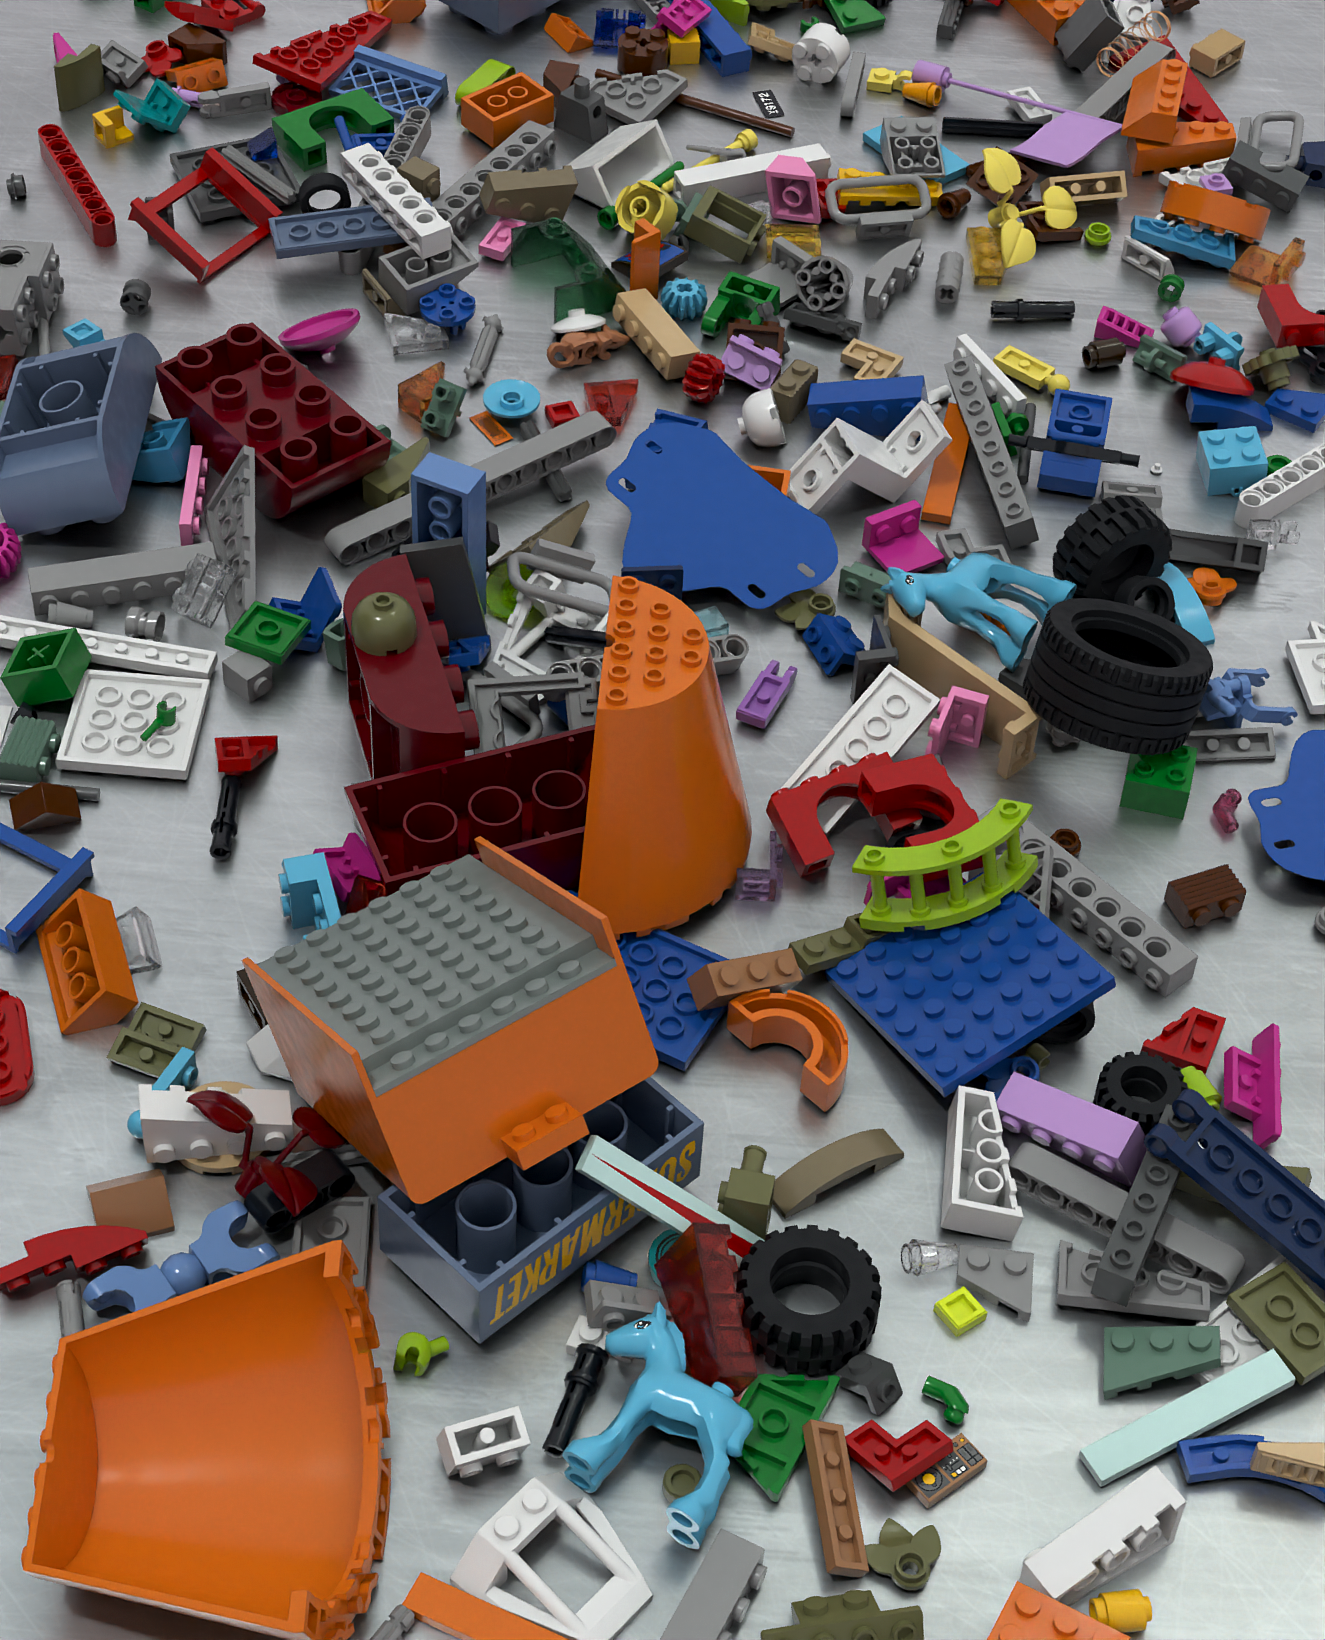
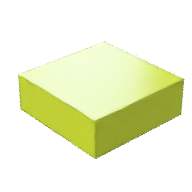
[933,1286,988,1337]

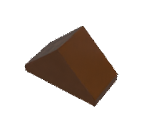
[9,782,81,832]

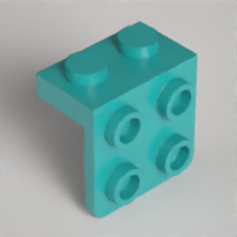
[113,78,191,133]

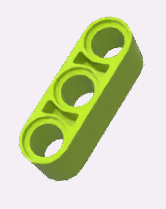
[455,59,516,106]

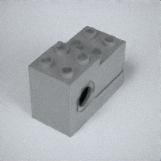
[0,240,64,356]

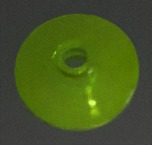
[486,561,535,619]

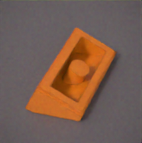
[544,13,594,53]

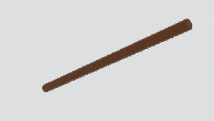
[595,68,795,138]

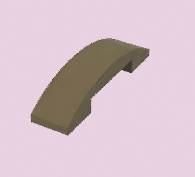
[772,1128,904,1219]

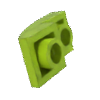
[709,0,750,26]

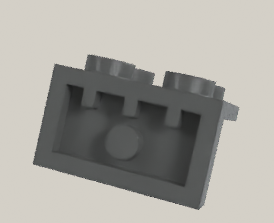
[850,615,899,705]

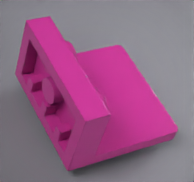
[651,0,712,38]
[862,500,944,573]

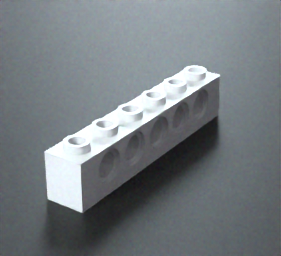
[340,143,453,259]

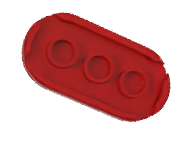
[0,989,34,1106]

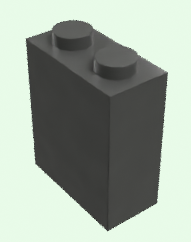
[1055,0,1125,72]

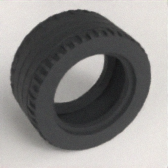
[1023,598,1213,755]

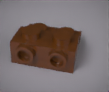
[724,319,785,385]

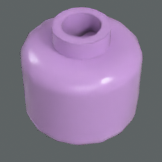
[1161,306,1202,348]

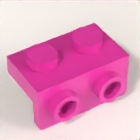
[313,833,383,902]

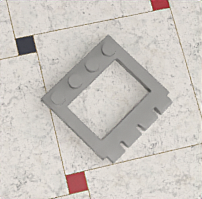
[467,672,598,754]

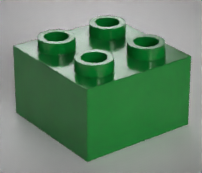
[0,627,92,707]
[1119,745,1198,820]

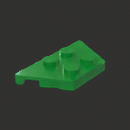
[735,1374,840,1503]

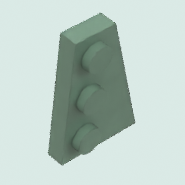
[1103,1326,1221,1400]

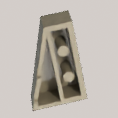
[479,165,578,228]

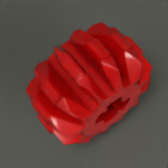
[682,353,725,403]

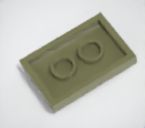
[1226,1262,1325,1386]

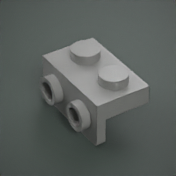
[101,40,149,89]

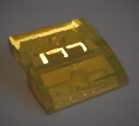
[764,224,821,258]

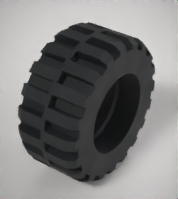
[1053,495,1172,602]
[734,1225,882,1374]

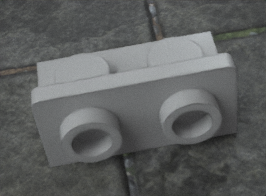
[583,1280,672,1332]

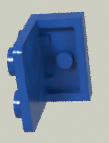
[269,567,342,652]

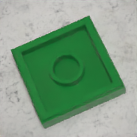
[225,601,311,665]

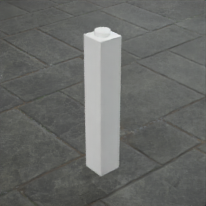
[673,143,832,206]

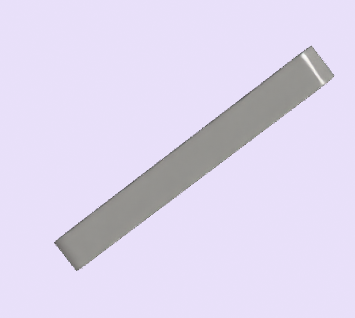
[338,106,431,276]

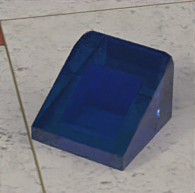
[247,127,278,161]

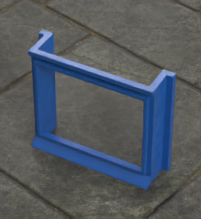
[0,823,95,954]

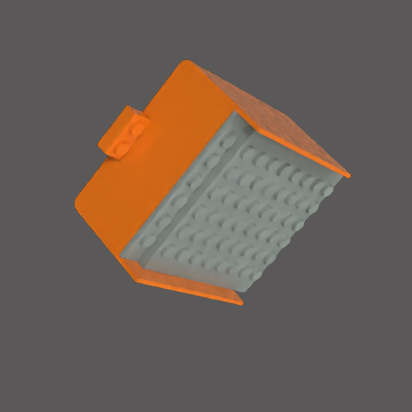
[241,836,659,1204]

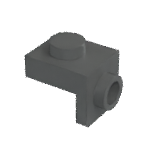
[835,1352,903,1415]

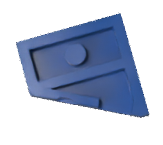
[1264,388,1325,433]
[441,634,491,672]

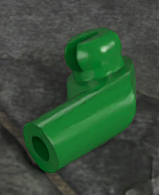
[922,1375,969,1425]

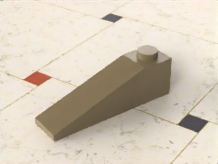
[488,500,590,582]

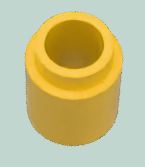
[1089,1589,1152,1633]

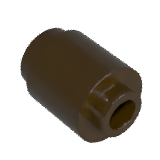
[1082,337,1126,370]

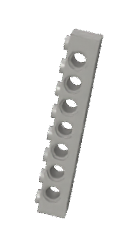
[432,120,556,237]
[944,355,1039,550]
[978,806,1198,997]

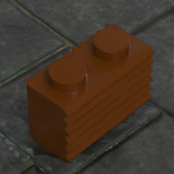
[1164,864,1246,929]

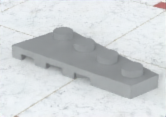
[1057,1240,1210,1321]

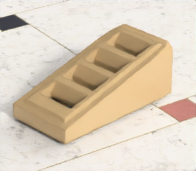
[1250,1442,1325,1488]

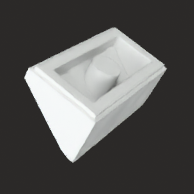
[1121,235,1175,281]

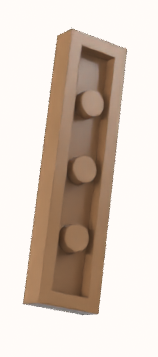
[802,1419,869,1578]

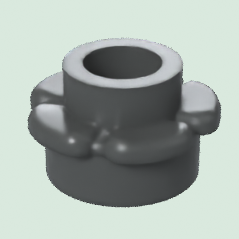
[6,173,27,200]

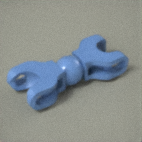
[82,1200,280,1312]

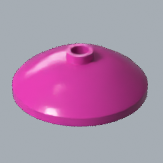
[278,308,361,354]

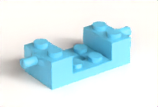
[278,852,341,940]

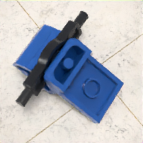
[1007,389,1140,497]

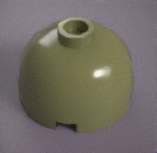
[351,592,417,656]

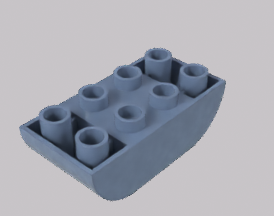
[0,333,162,536]

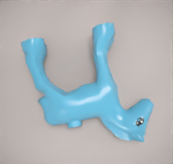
[880,552,1077,673]
[562,1301,753,1549]

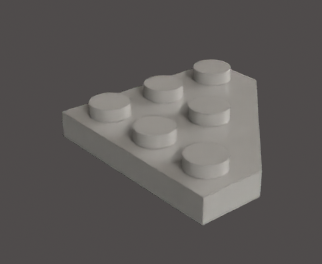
[590,69,688,124]

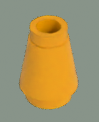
[902,82,942,108]

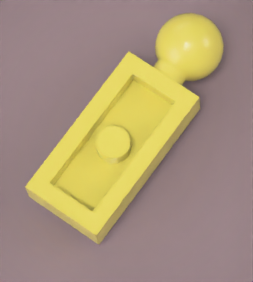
[993,345,1070,395]

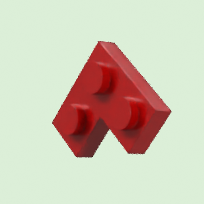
[845,1419,954,1492]

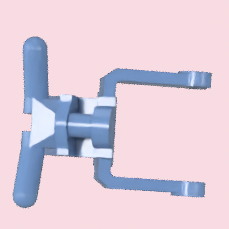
[1199,668,1298,729]

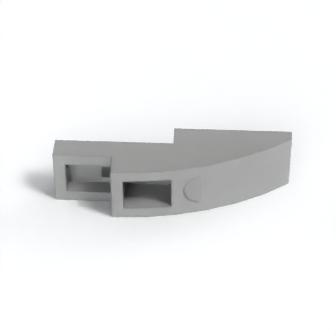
[863,238,924,319]

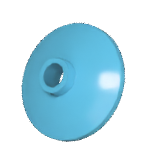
[483,379,540,419]

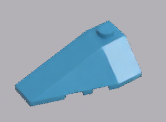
[132,417,191,483]

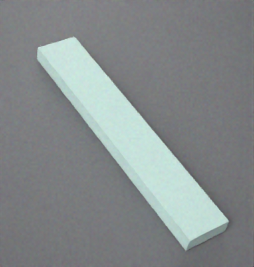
[1079,1349,1296,1487]

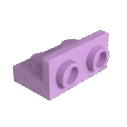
[721,334,783,391]

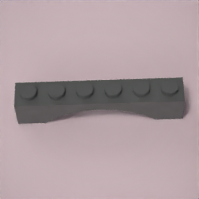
[1169,529,1269,574]

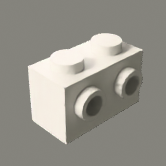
[436,1406,531,1478]

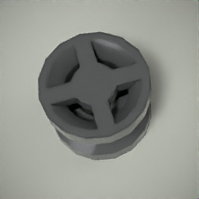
[120,279,151,315]

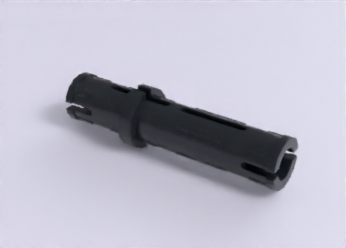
[990,299,1075,321]
[210,775,242,860]

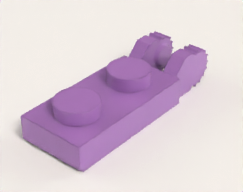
[736,660,798,729]

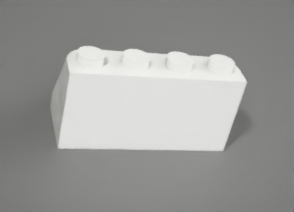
[562,119,673,208]

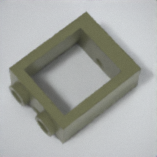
[683,185,767,264]

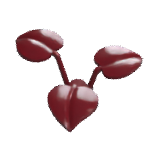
[186,1090,347,1217]

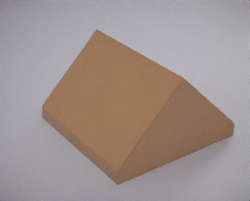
[86,1168,175,1237]

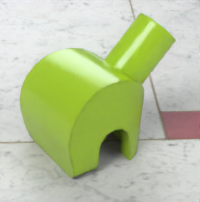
[393,1332,449,1377]

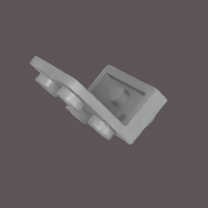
[747,236,814,308]

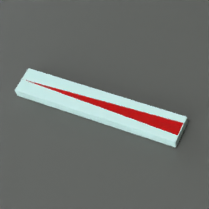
[575,1135,765,1271]

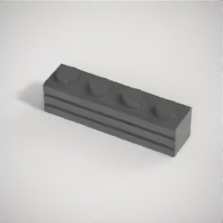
[936,0,964,40]

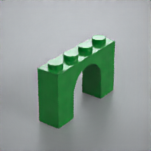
[272,88,394,172]

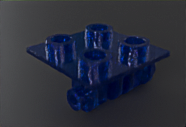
[593,8,646,49]

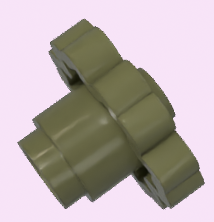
[1242,345,1300,392]

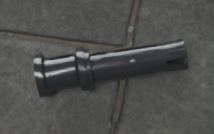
[542,1343,609,1458]

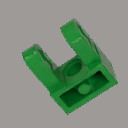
[701,271,780,338]

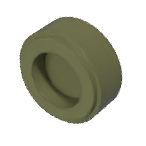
[662,1464,702,1503]

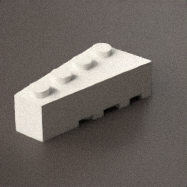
[138,1084,294,1163]
[941,1085,1024,1242]
[1019,1465,1187,1607]

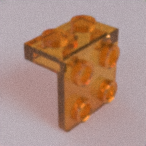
[1230,237,1306,288]

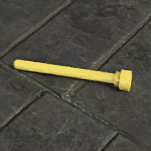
[661,129,758,193]

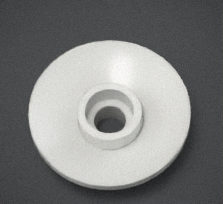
[551,308,606,333]

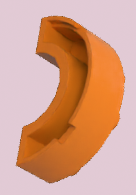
[1160,180,1271,244]
[726,988,849,1112]

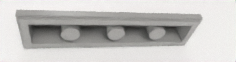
[1183,727,1276,762]

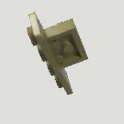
[760,1590,924,1640]

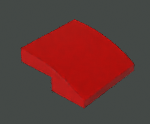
[164,1,234,32]

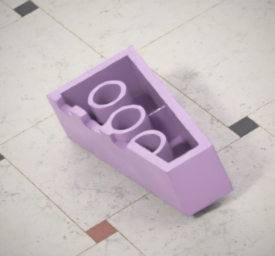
[996,1072,1147,1188]

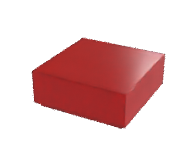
[545,400,580,429]

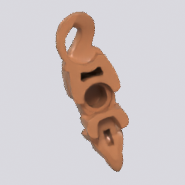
[547,324,631,368]

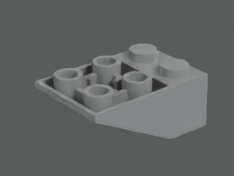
[880,117,945,178]

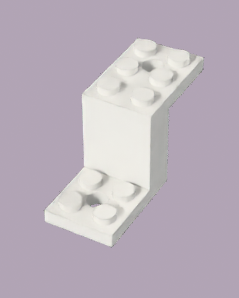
[789,400,953,514]

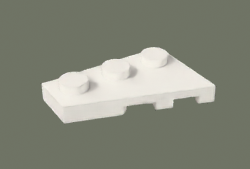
[1113,0,1153,43]

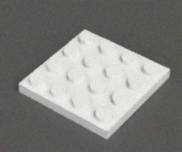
[56,669,210,780]

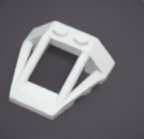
[493,568,608,706]
[450,1472,653,1640]

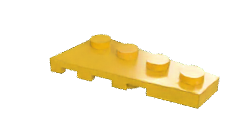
[837,168,943,206]

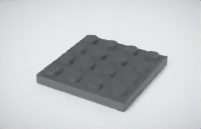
[170,134,300,222]

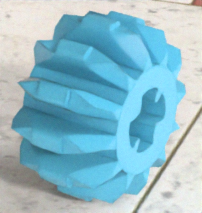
[661,277,708,321]

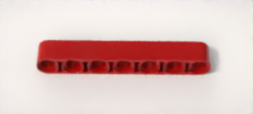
[38,124,117,247]

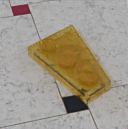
[966,226,1007,285]

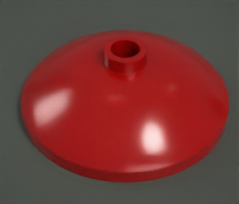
[1169,356,1255,396]

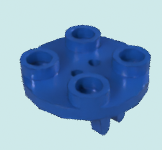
[419,283,476,335]

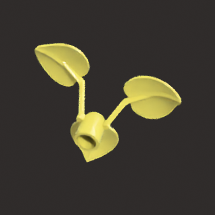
[982,148,1077,268]

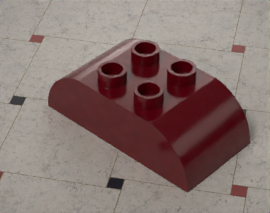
[344,724,595,896]

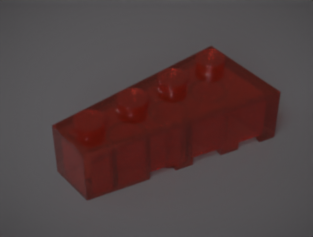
[654,1222,758,1397]

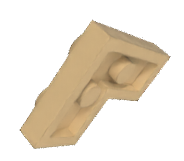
[748,22,795,62]
[840,338,904,380]

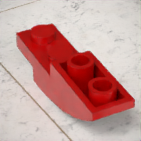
[0,1225,148,1292]

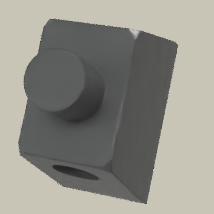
[554,77,608,145]

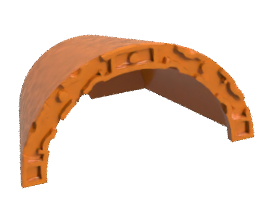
[578,576,752,940]
[21,1240,391,1640]

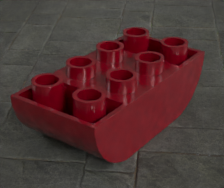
[155,322,391,518]
[343,554,480,780]

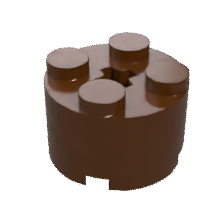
[617,26,668,76]

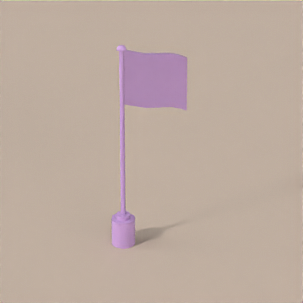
[912,60,1123,168]

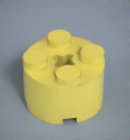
[615,180,678,240]

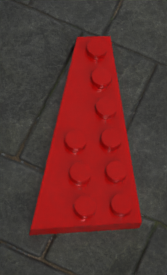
[1108,35,1229,123]

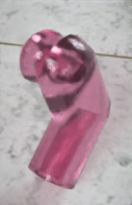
[1213,788,1242,834]

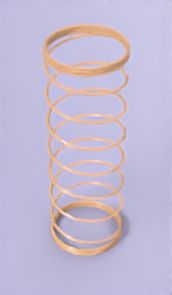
[1096,11,1171,78]

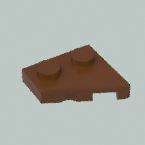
[1016,201,1084,242]

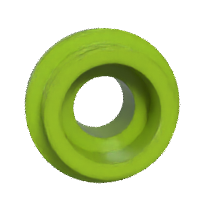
[1084,222,1112,247]

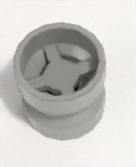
[125,606,166,642]

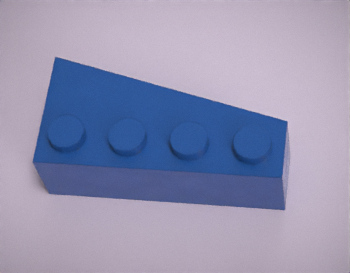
[807,375,929,441]

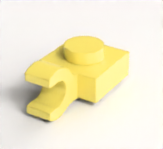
[867,68,913,93]

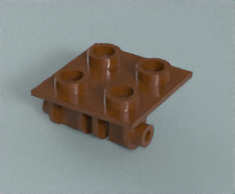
[966,146,1039,206]

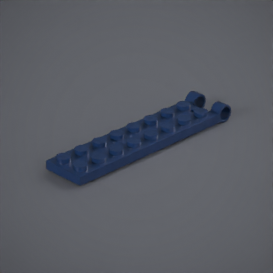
[1144,1089,1325,1291]

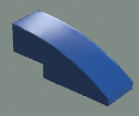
[1186,386,1273,431]

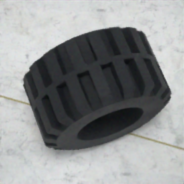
[1093,1051,1188,1136]

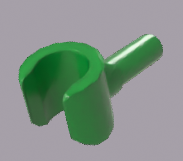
[140,701,176,742]

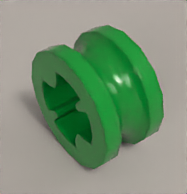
[1158,274,1185,302]

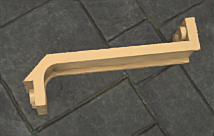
[883,593,1043,780]

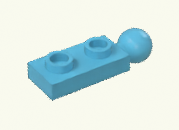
[127,1047,199,1139]

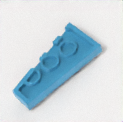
[1131,215,1236,270]

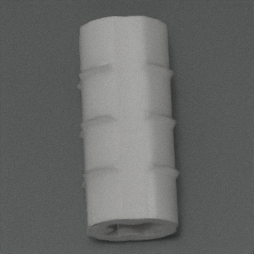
[935,251,964,304]

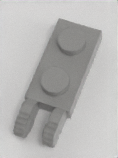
[198,82,272,119]

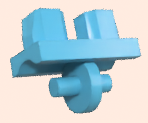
[1193,322,1244,371]

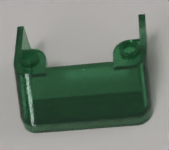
[511,217,626,324]

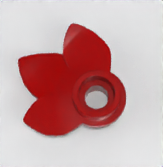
[141,40,183,78]

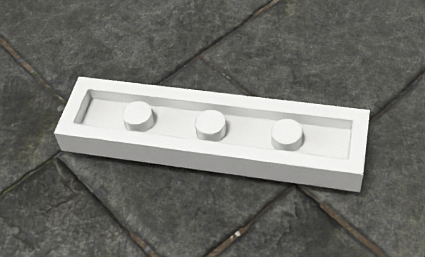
[953,334,1027,417]

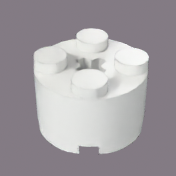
[792,23,850,83]

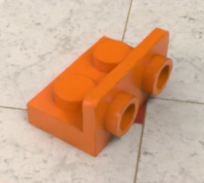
[165,58,228,92]

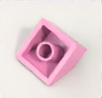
[765,155,821,224]

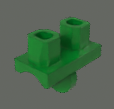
[991,401,1029,457]

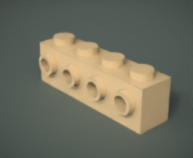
[612,288,700,380]

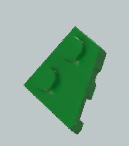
[824,0,886,34]

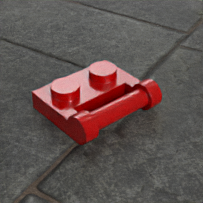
[201,0,266,28]

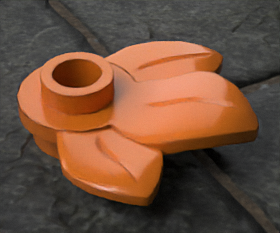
[1187,567,1237,606]

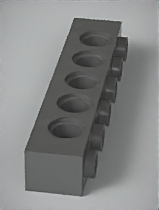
[1091,1104,1198,1307]

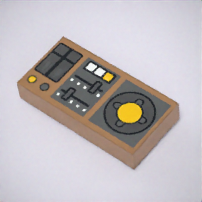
[905,1433,988,1509]

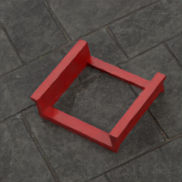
[128,147,283,284]

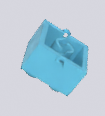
[1196,426,1268,497]

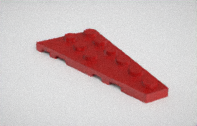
[252,10,392,93]

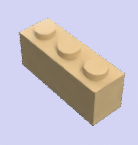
[1040,170,1128,206]

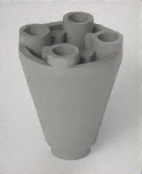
[795,255,853,312]

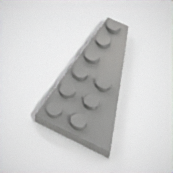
[204,445,256,630]

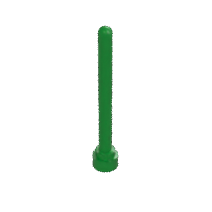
[597,161,684,230]

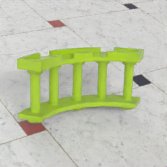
[852,798,1038,932]

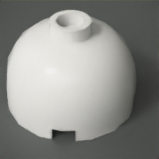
[737,388,786,448]

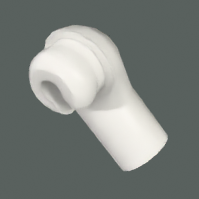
[927,385,952,414]

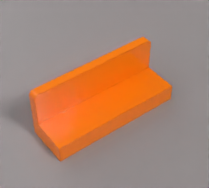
[630,218,661,299]

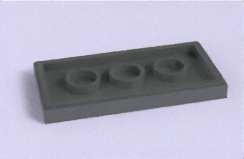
[400,537,488,641]

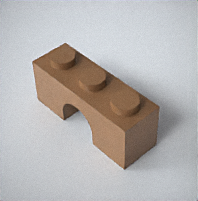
[687,948,803,1011]

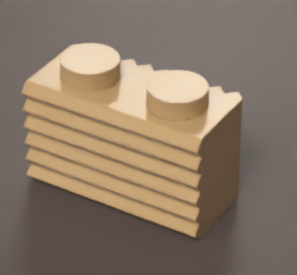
[1189,28,1246,78]

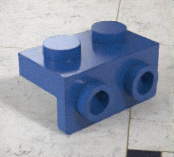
[802,613,866,676]

